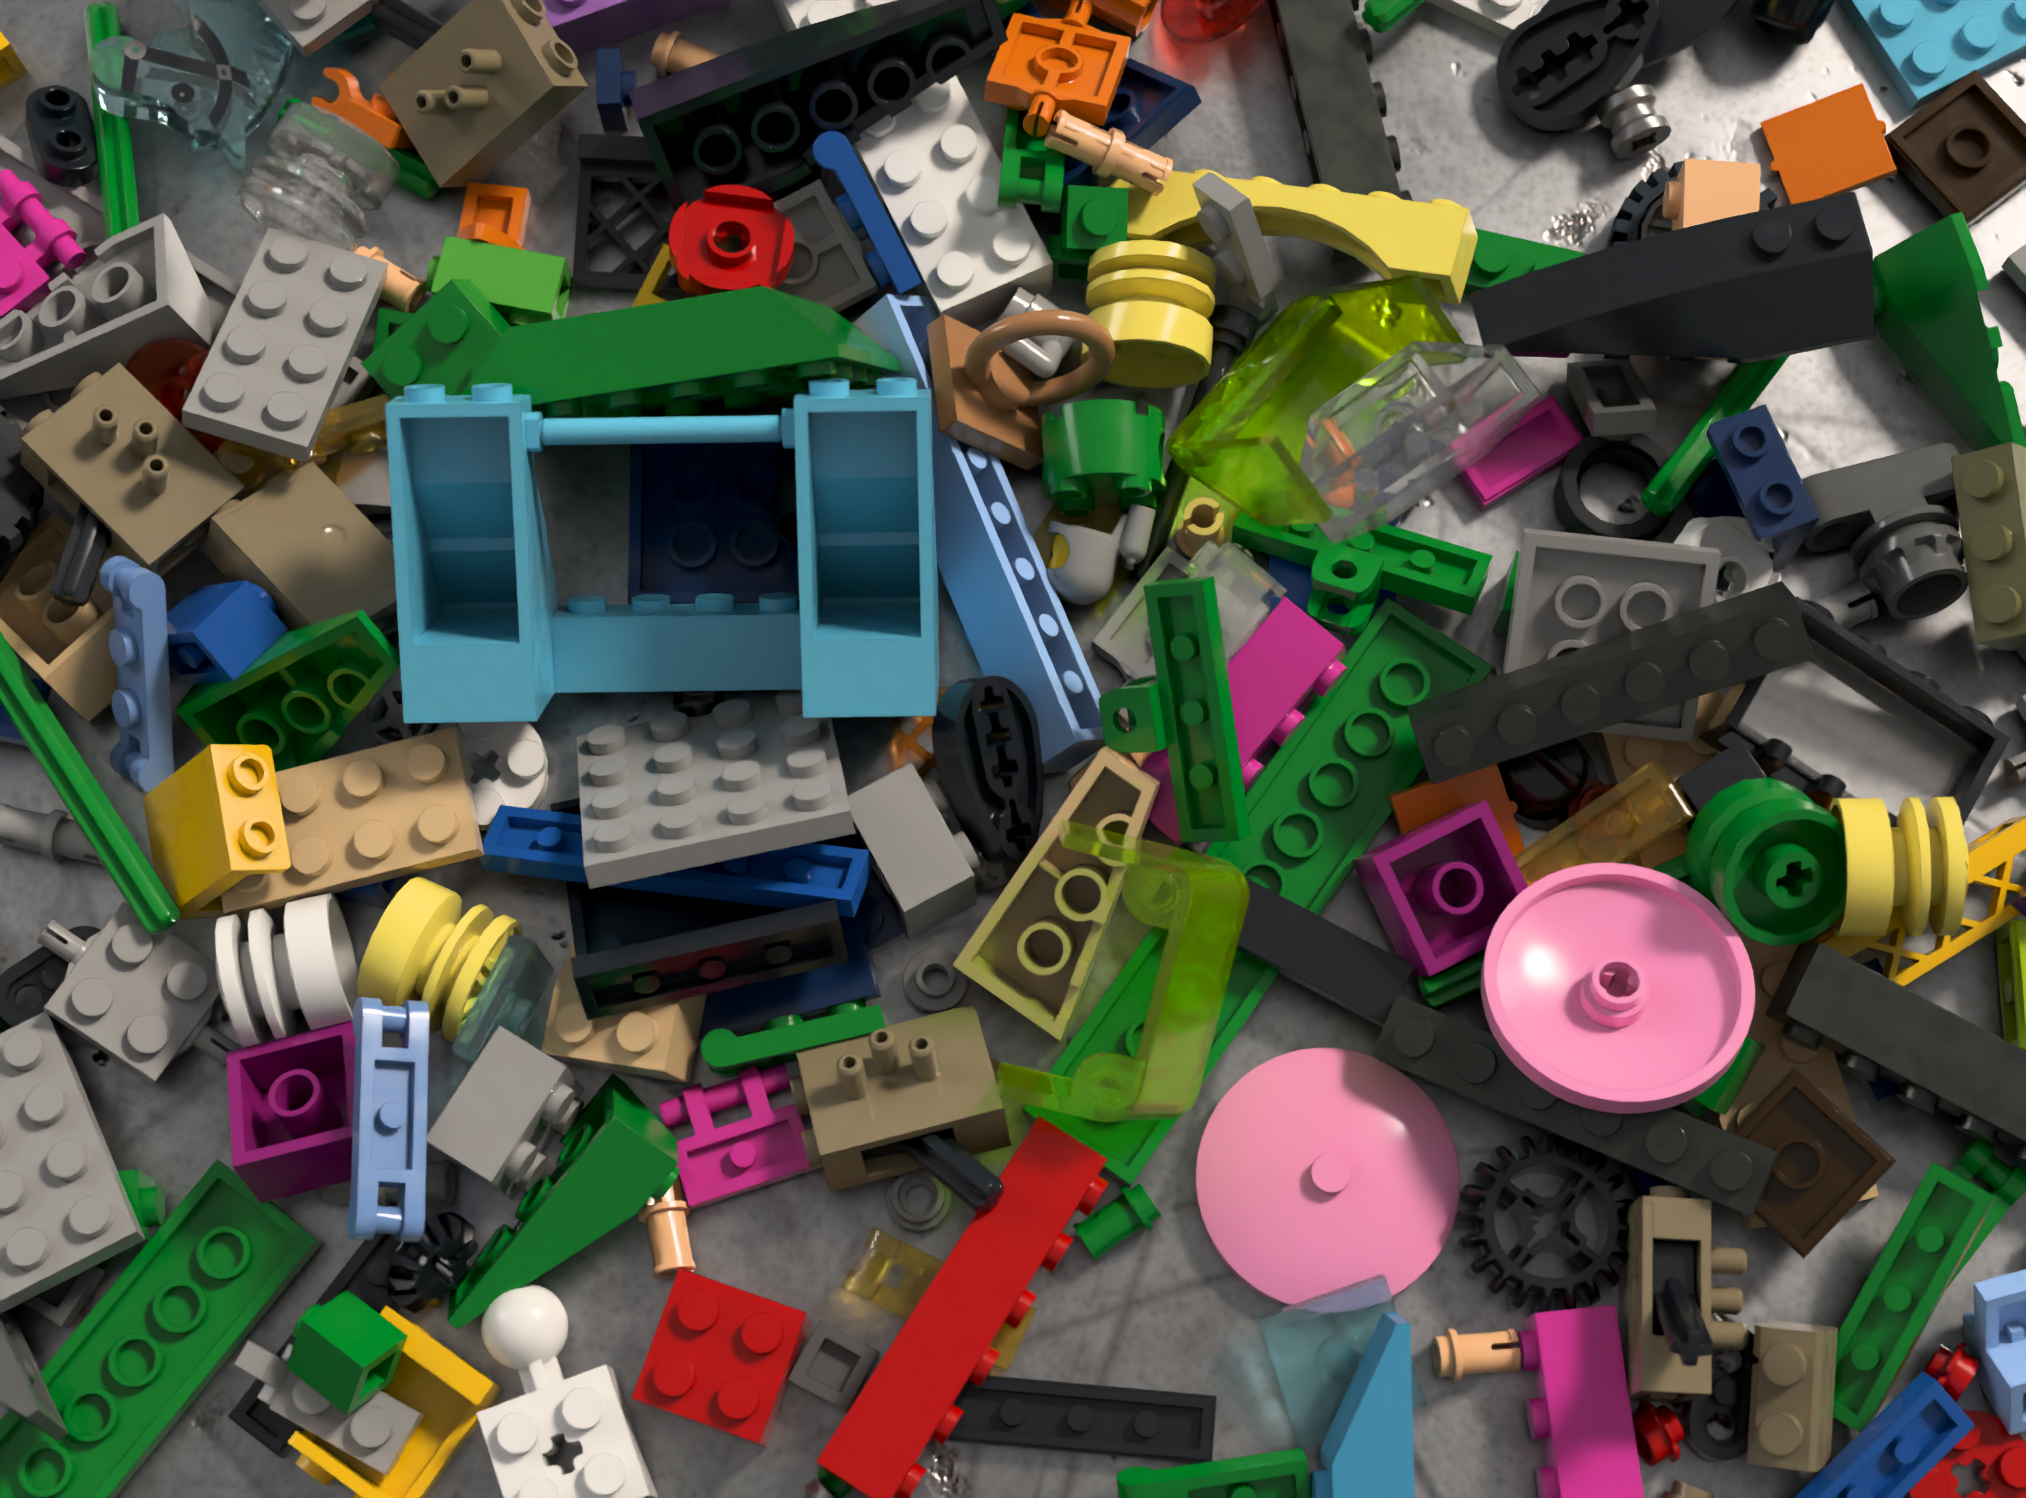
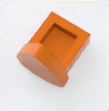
[455,181,531,250]

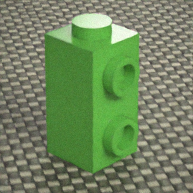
[426,236,573,327]

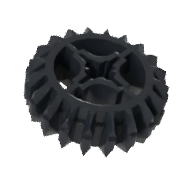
[1455,1134,1634,1313]

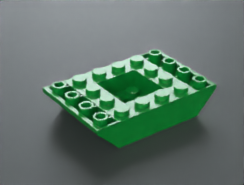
[461,286,900,419]

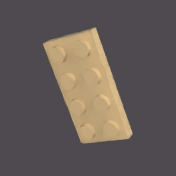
[221,727,484,917]

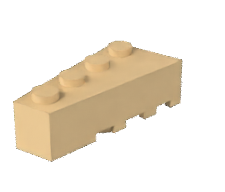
[952,746,1162,1041]

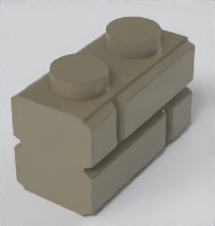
[1747,1320,1838,1472]

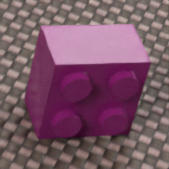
[1351,800,1528,977]
[226,1020,355,1203]

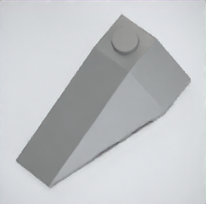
[0,213,212,400]

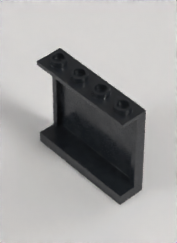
[550,798,849,1020]

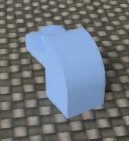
[1963,1269,2026,1435]

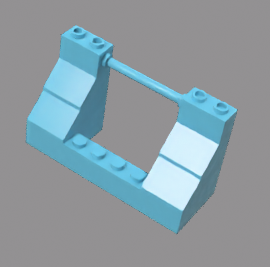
[385,377,940,723]

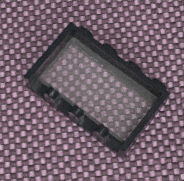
[1698,597,2011,827]

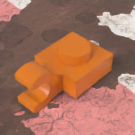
[311,68,415,149]

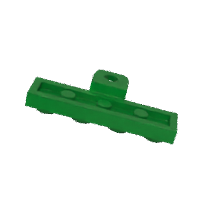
[1231,485,1493,636]
[1098,576,1251,843]

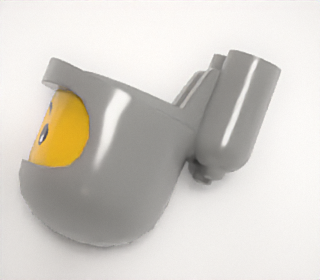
[1047,504,1156,605]

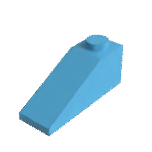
[1310,1311,1415,1498]

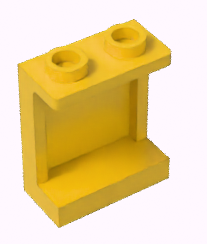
[143,744,291,919]
[287,1305,504,1498]

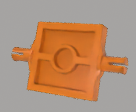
[984,0,1131,137]

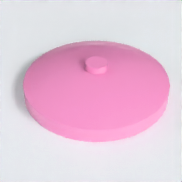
[1481,863,1755,1114]
[1195,1048,1460,1314]

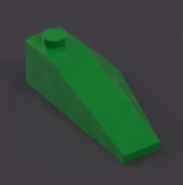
[1873,212,2026,451]
[175,609,400,772]
[447,1073,680,1329]

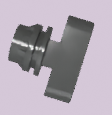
[1802,443,1969,620]

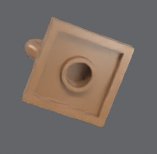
[926,310,1115,471]

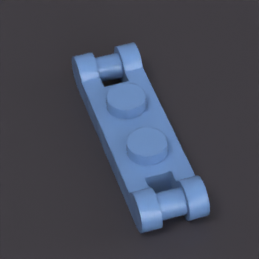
[99,556,174,793]
[347,997,429,1242]

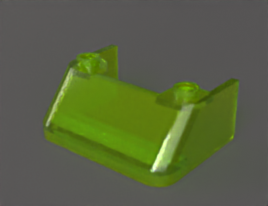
[1165,275,1471,526]
[996,819,1250,1122]

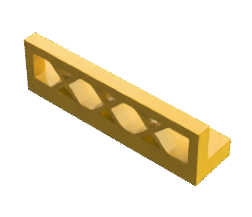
[1806,815,2026,987]

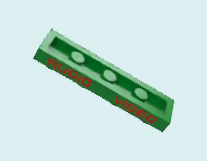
[1833,1163,1997,1433]

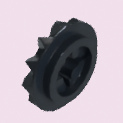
[385,1212,479,1314]

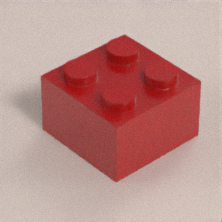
[631,1268,812,1448]

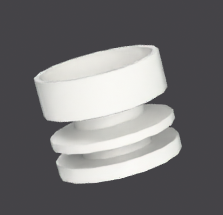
[215,892,359,1047]

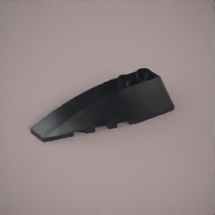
[628,0,1008,213]
[1470,192,1874,363]

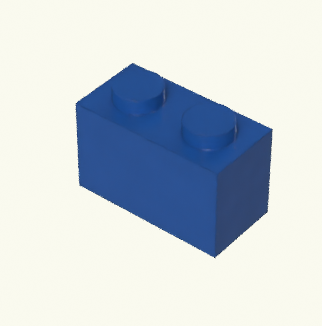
[167,580,288,685]

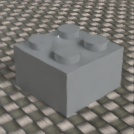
[848,762,981,940]
[427,1025,585,1200]

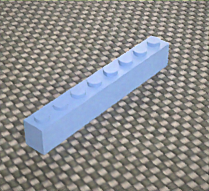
[852,294,1106,774]

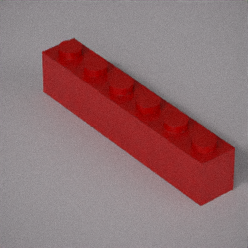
[816,1116,1109,1498]

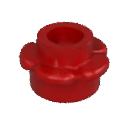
[1923,1342,1981,1402]
[1632,1400,1685,1466]

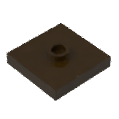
[1884,69,2026,227]
[1732,1067,1897,1259]

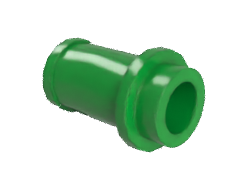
[1073,1183,1162,1262]

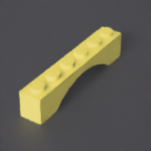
[1107,169,1478,305]

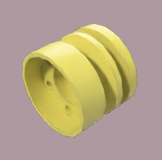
[1081,239,1217,390]
[1829,797,1969,937]
[357,876,523,1047]

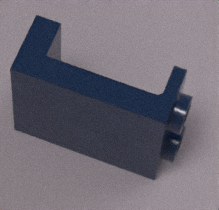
[1684,404,1820,589]

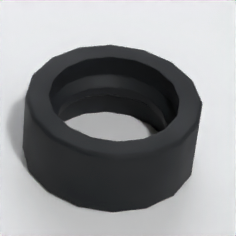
[1554,433,1674,541]

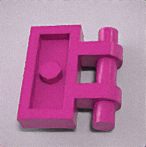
[0,169,87,318]
[659,1063,818,1210]

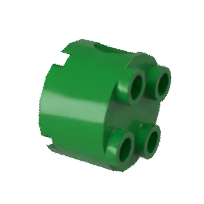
[1040,399,1167,518]

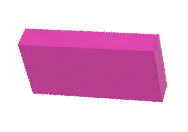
[1447,395,1584,513]

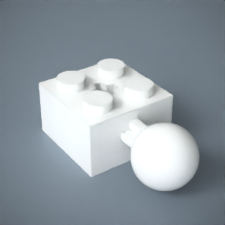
[476,1284,659,1498]

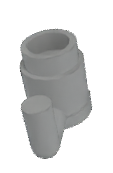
[995,286,1075,378]

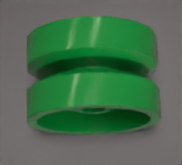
[1685,778,1847,946]

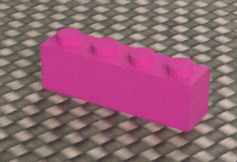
[1141,597,1347,848]
[1517,1305,1644,1498]

